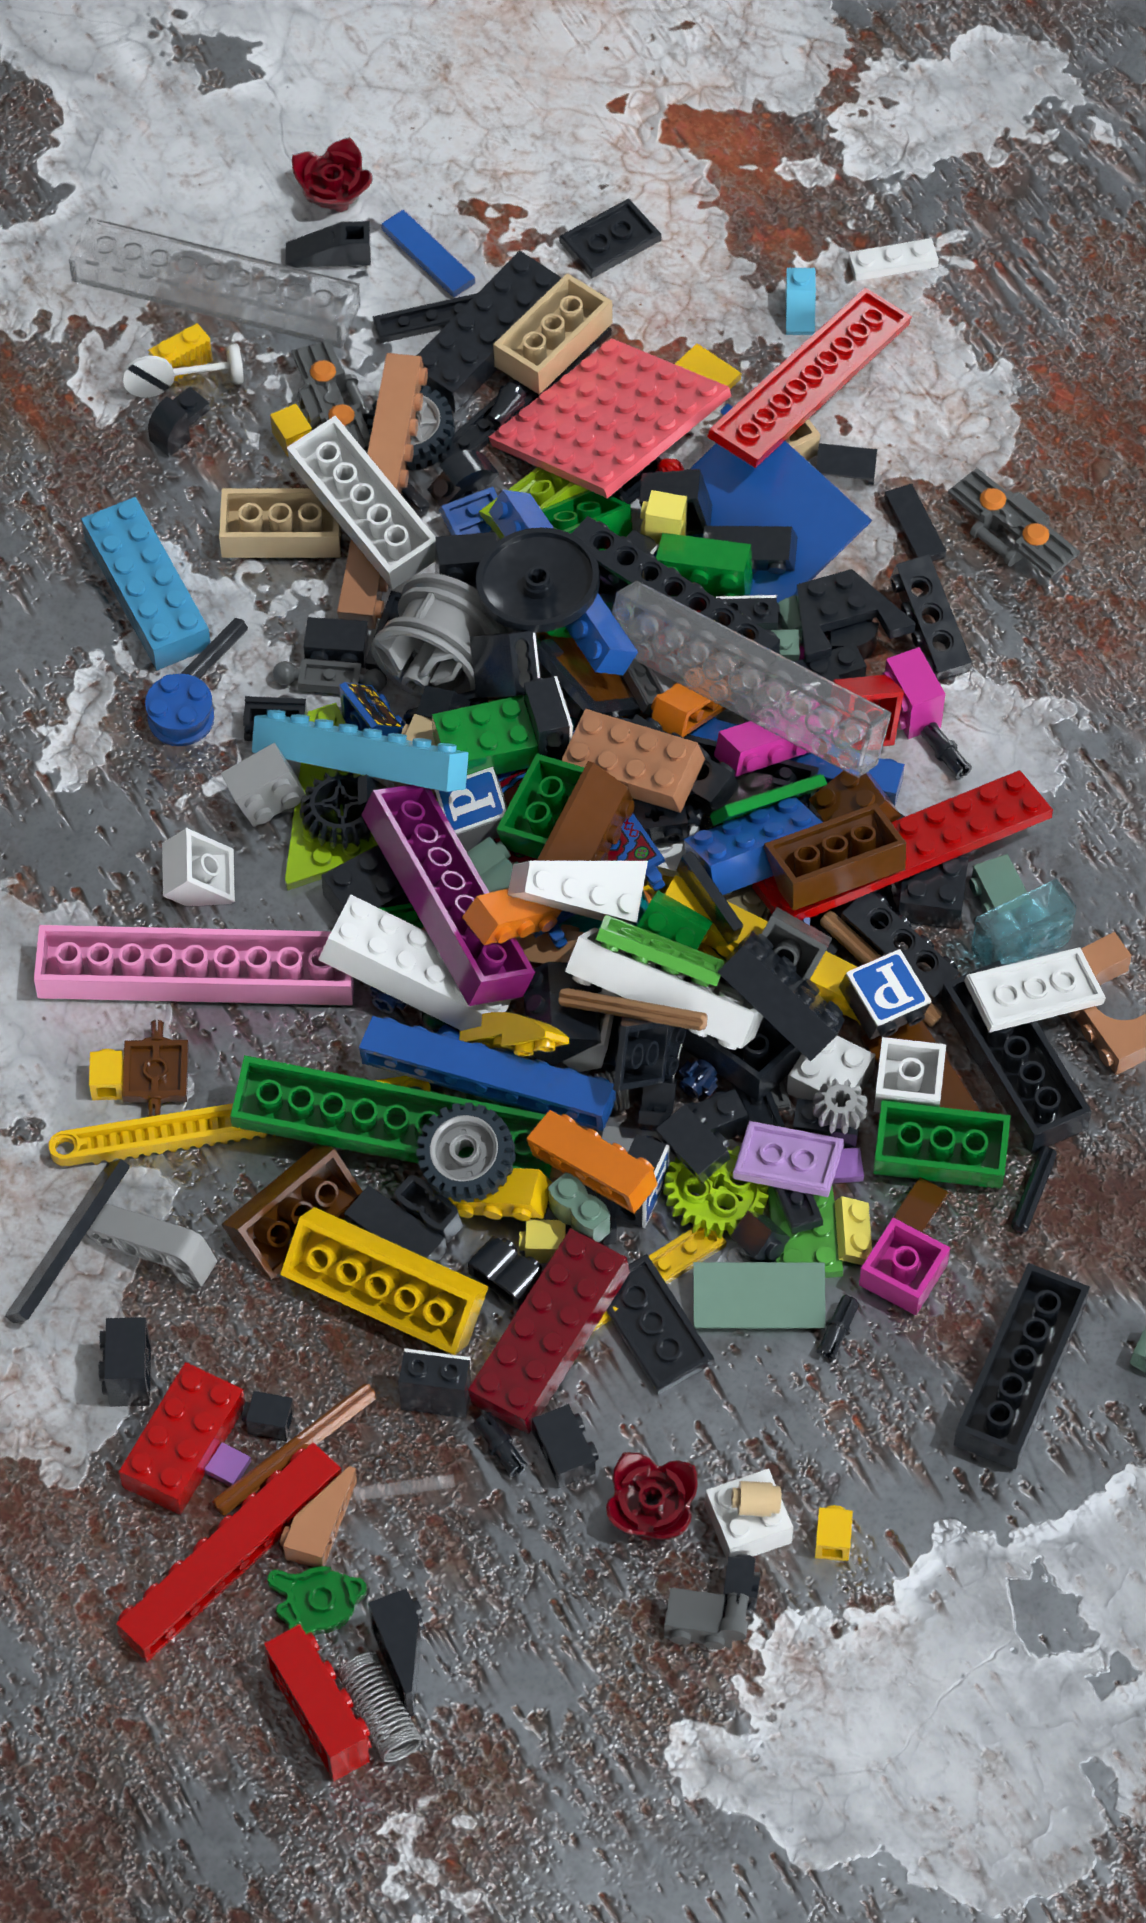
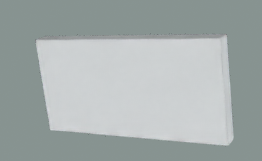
[964,947,1106,1032]

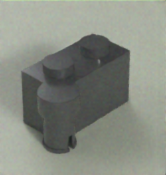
[664,1587,749,1650]

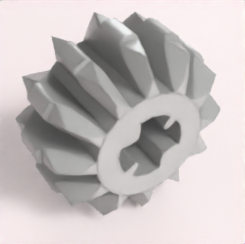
[813,1078,867,1134]

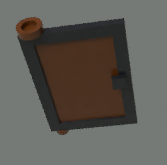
[511,629,652,720]

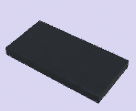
[606,1254,715,1395]

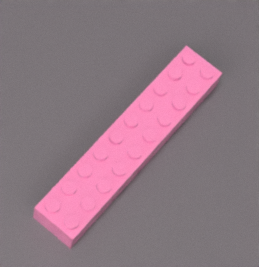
[34,925,354,1005]

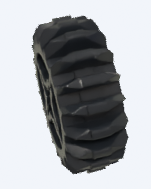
[300,770,371,850]

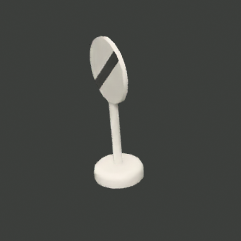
[122,344,244,398]

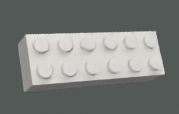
[287,415,435,590]
[318,895,512,1031]
[565,927,763,1050]

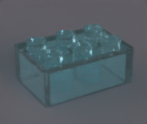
[971,879,1077,967]

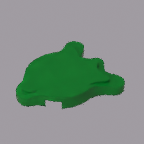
[267,1566,367,1636]

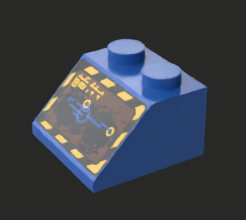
[339,682,405,736]

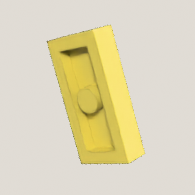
[834,1196,872,1265]

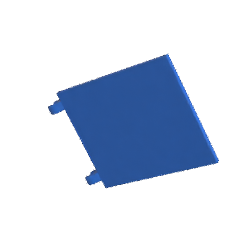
[686,404,872,603]

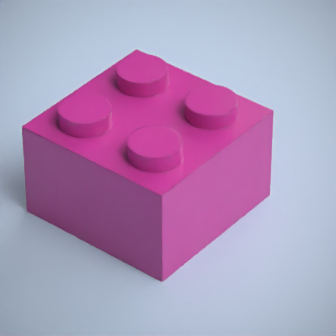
[882,647,945,739]
[859,1218,950,1315]

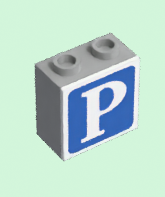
[435,767,507,851]

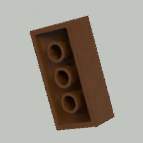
[537,761,635,861]
[764,803,906,910]
[221,1144,363,1280]

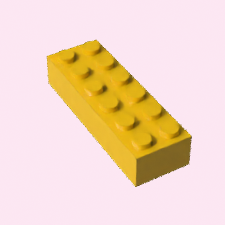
[280,1207,489,1355]

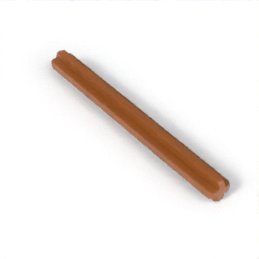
[213,1383,376,1515]

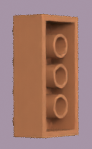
[561,709,705,813]

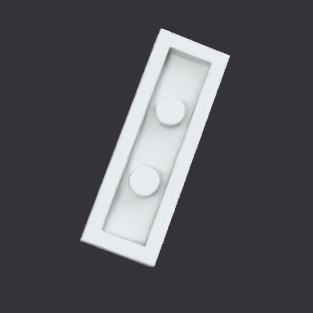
[848,238,939,281]

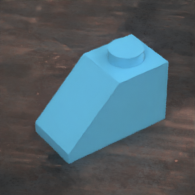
[785,268,816,335]

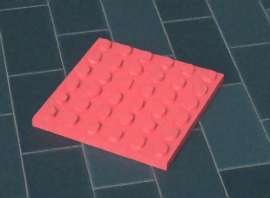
[489,338,732,498]

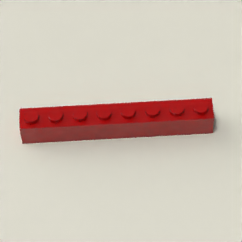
[116,1442,342,1662]

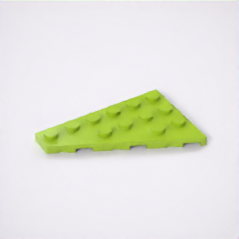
[285,702,378,891]

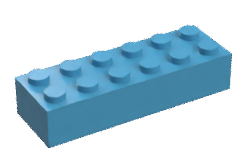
[81,497,211,671]

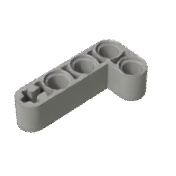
[87,1204,217,1290]

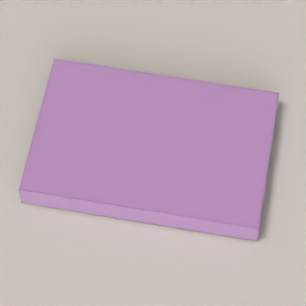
[733,1121,844,1197]

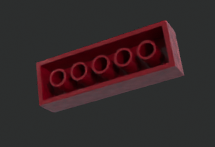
[468,1228,630,1434]

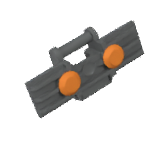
[291,339,371,451]
[948,468,1080,578]

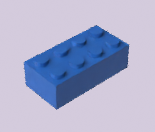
[684,797,823,895]

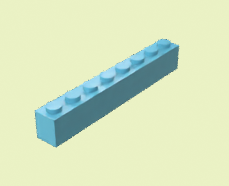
[252,710,469,792]

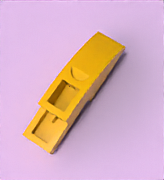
[459,1012,569,1056]

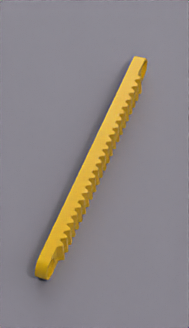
[48,1076,431,1166]

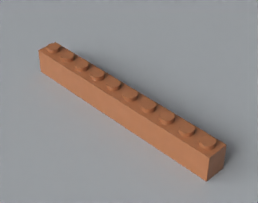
[337,353,428,629]

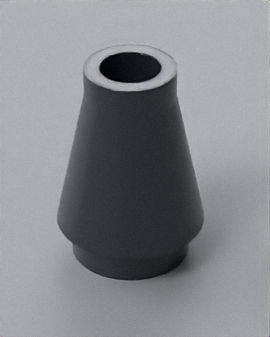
[487,382,526,427]

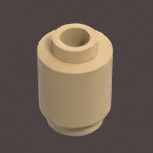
[731,1481,781,1517]

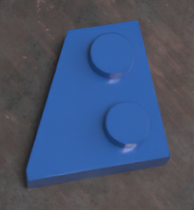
[439,487,498,535]

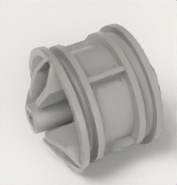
[371,573,508,699]

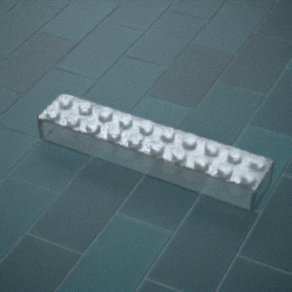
[69,217,361,349]
[612,581,891,778]

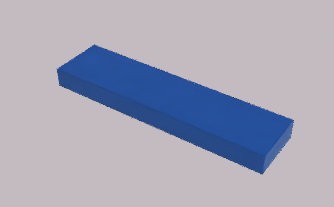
[381,209,475,298]

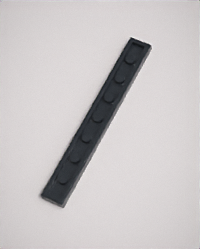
[438,327,612,463]

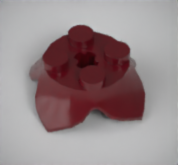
[292,137,373,212]
[606,1452,698,1540]

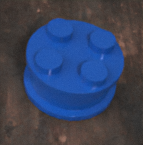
[145,674,214,746]

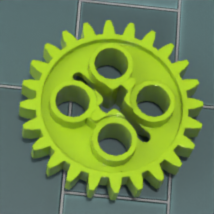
[663,1145,769,1238]

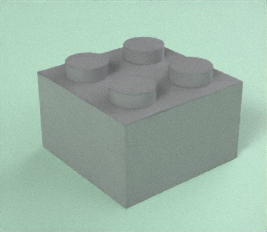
[221,743,306,827]

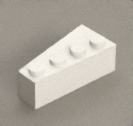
[508,861,648,924]

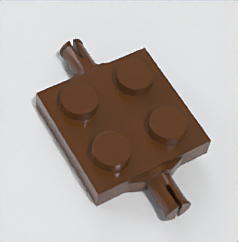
[122,1020,189,1117]

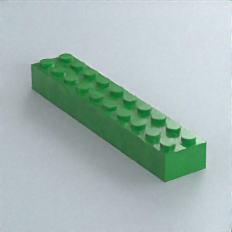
[230,1055,552,1180]

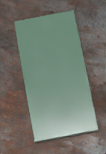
[693,1262,826,1329]

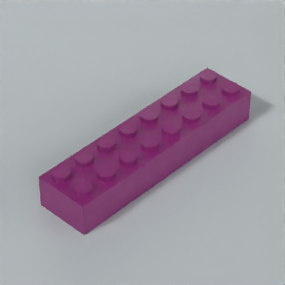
[362,785,535,1006]

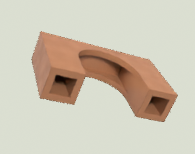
[1068,932,1146,1075]

